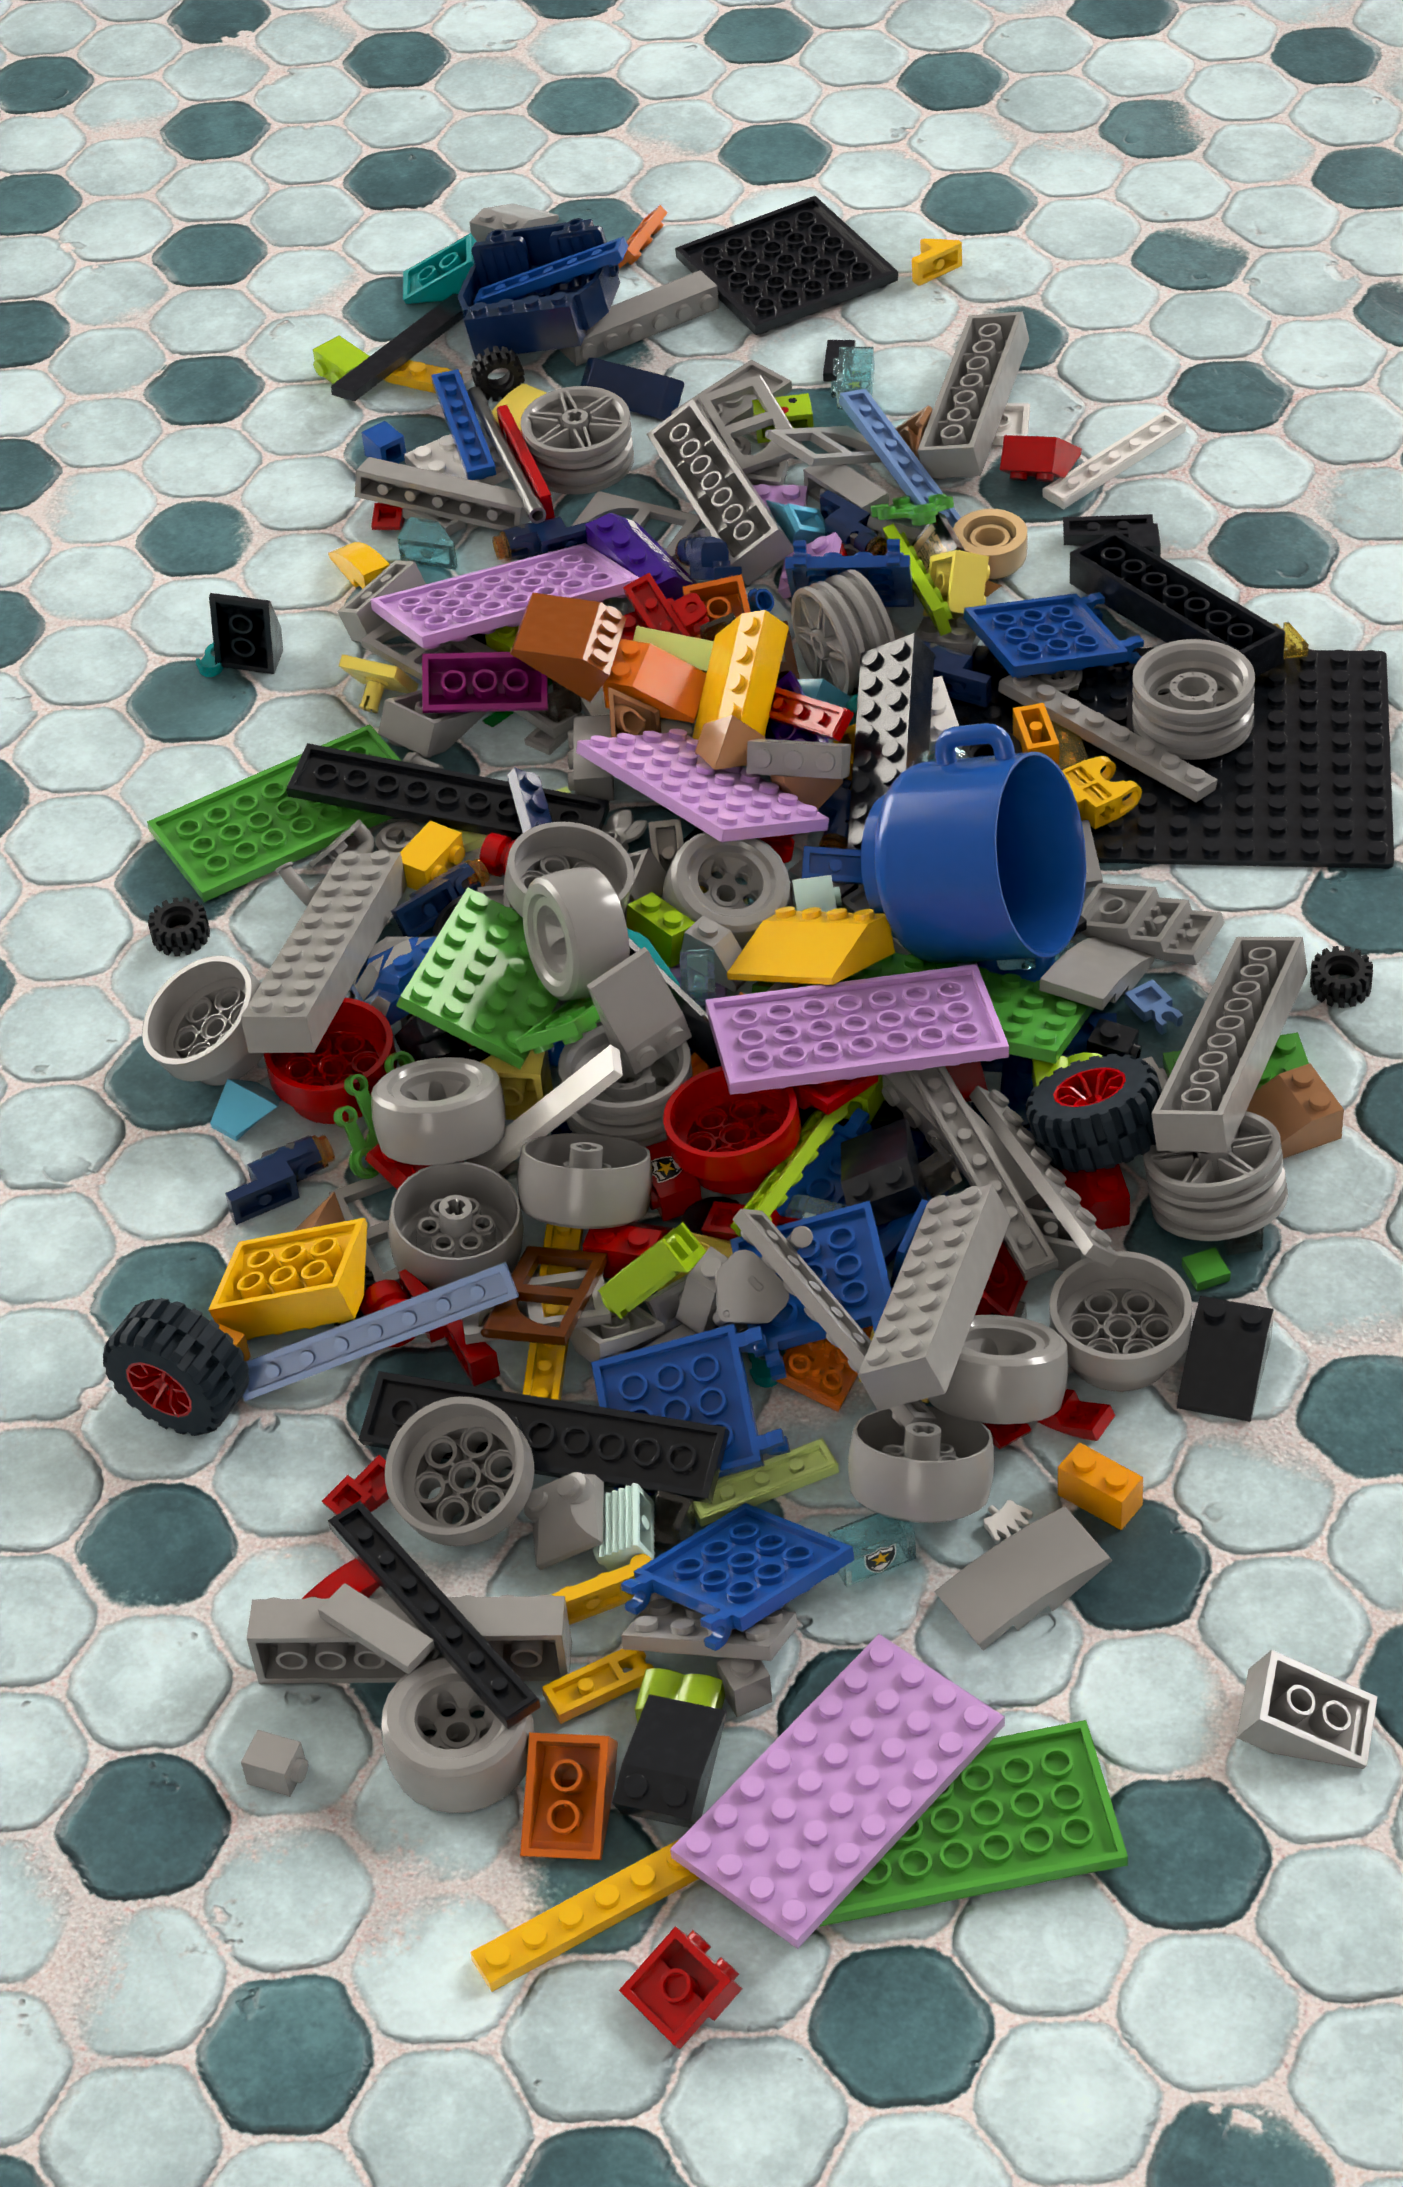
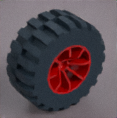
[1026,1054,1162,1173]
[103,1298,249,1436]

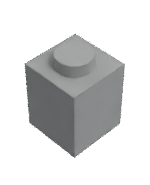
[717,1658,772,1717]
[241,1730,308,1796]

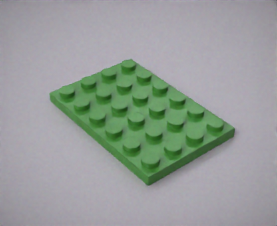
[396,887,559,1069]

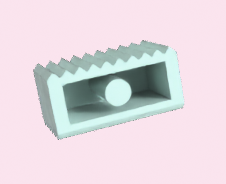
[593,1483,655,1572]

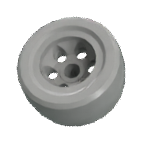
[663,832,790,950]
[523,867,630,1001]
[371,1057,506,1165]
[517,1133,652,1229]
[388,1162,524,1291]
[928,1315,1068,1424]
[848,1406,994,1523]
[381,1656,534,1813]

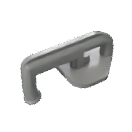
[275,819,375,906]
[713,1226,813,1326]

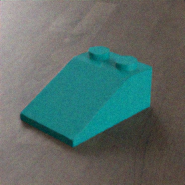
[403,233,477,304]

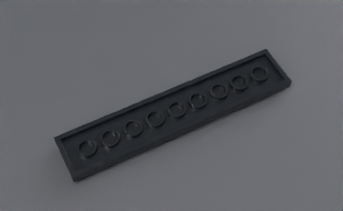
[286,743,610,840]
[358,1371,730,1504]

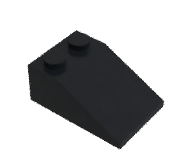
[209,593,283,674]
[841,1117,928,1226]
[1177,1296,1274,1422]
[612,1694,727,1828]

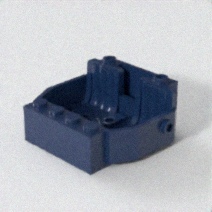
[457,218,620,360]

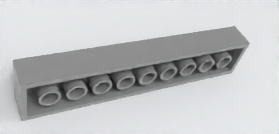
[241,850,407,1053]
[1151,937,1308,1154]

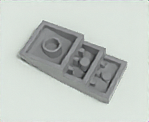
[1081,883,1225,965]
[1039,936,1155,1010]
[934,1506,1112,1651]

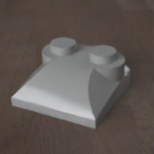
[570,1306,665,1362]
[524,1472,604,1570]

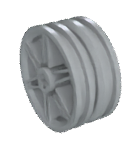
[521,386,634,494]
[791,569,896,696]
[1132,639,1255,760]
[558,1022,693,1147]
[1143,1111,1288,1241]

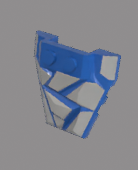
[350,936,437,1025]

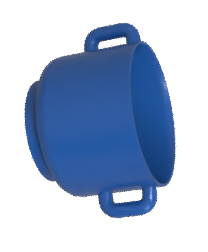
[861,723,1086,982]

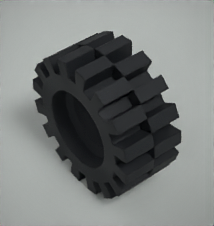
[471,346,525,402]
[148,897,210,956]
[1310,946,1373,1008]

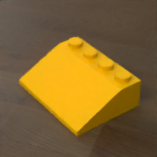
[692,610,789,740]
[727,906,895,985]
[208,1218,367,1340]

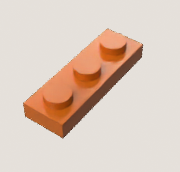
[618,205,668,269]

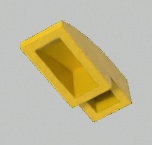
[328,542,390,589]

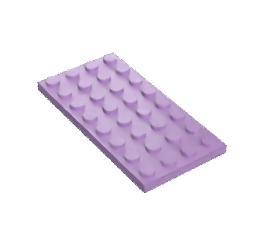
[371,543,639,649]
[576,729,829,842]
[705,964,1009,1095]
[670,1634,1005,1949]

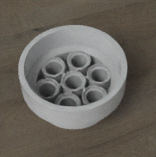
[504,822,634,917]
[142,956,264,1086]
[1049,1251,1192,1392]
[385,1396,534,1546]

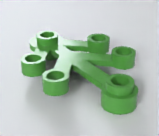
[871,494,954,526]
[333,1051,415,1179]

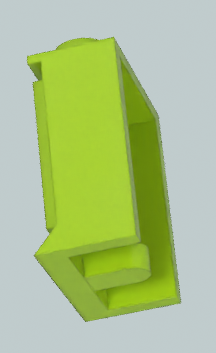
[597,1222,706,1319]

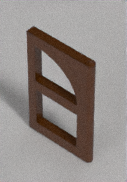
[481,1246,608,1346]

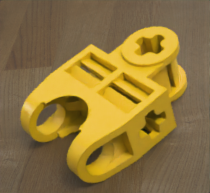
[1062,756,1142,829]

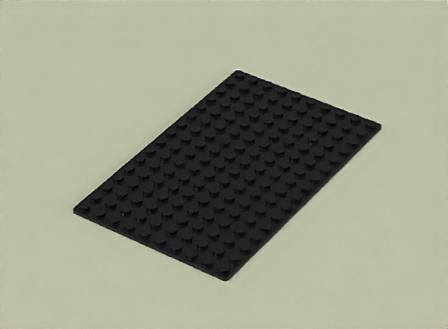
[949,646,1394,869]

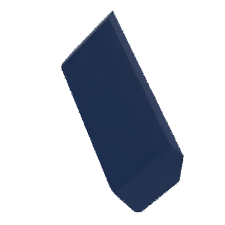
[581,357,684,420]

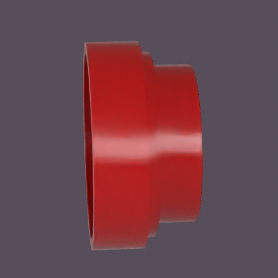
[264,998,397,1124]
[663,1066,801,1194]

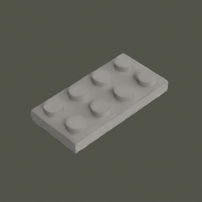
[671,360,792,426]
[621,1599,797,1661]

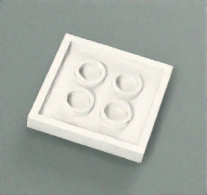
[404,425,510,485]

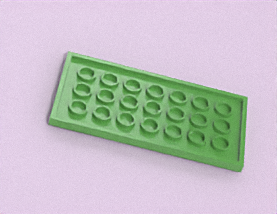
[147,724,401,902]
[802,953,1094,1064]
[819,1720,1128,1927]

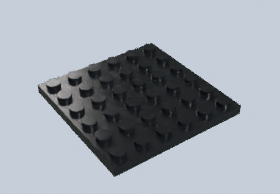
[675,196,898,335]

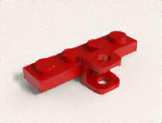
[623,573,710,637]

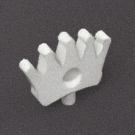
[983,1500,1033,1545]

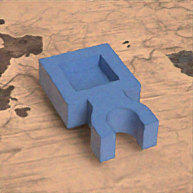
[1125,979,1183,1035]

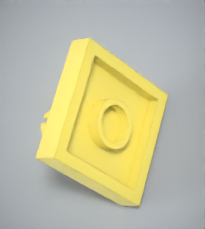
[339,654,419,713]

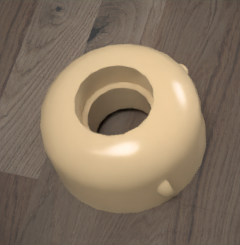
[953,509,1028,580]

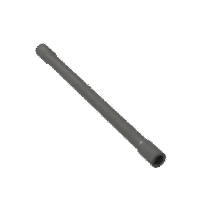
[467,387,546,524]

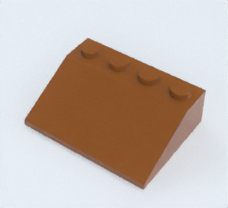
[510,593,626,702]

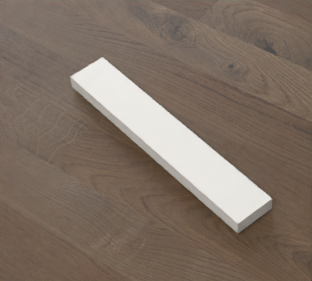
[1042,411,1186,510]
[466,1045,623,1173]

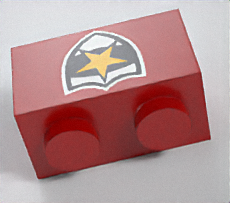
[646,1140,702,1222]

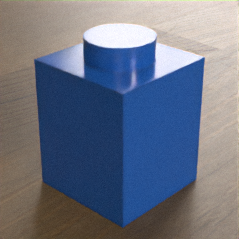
[361,421,406,464]

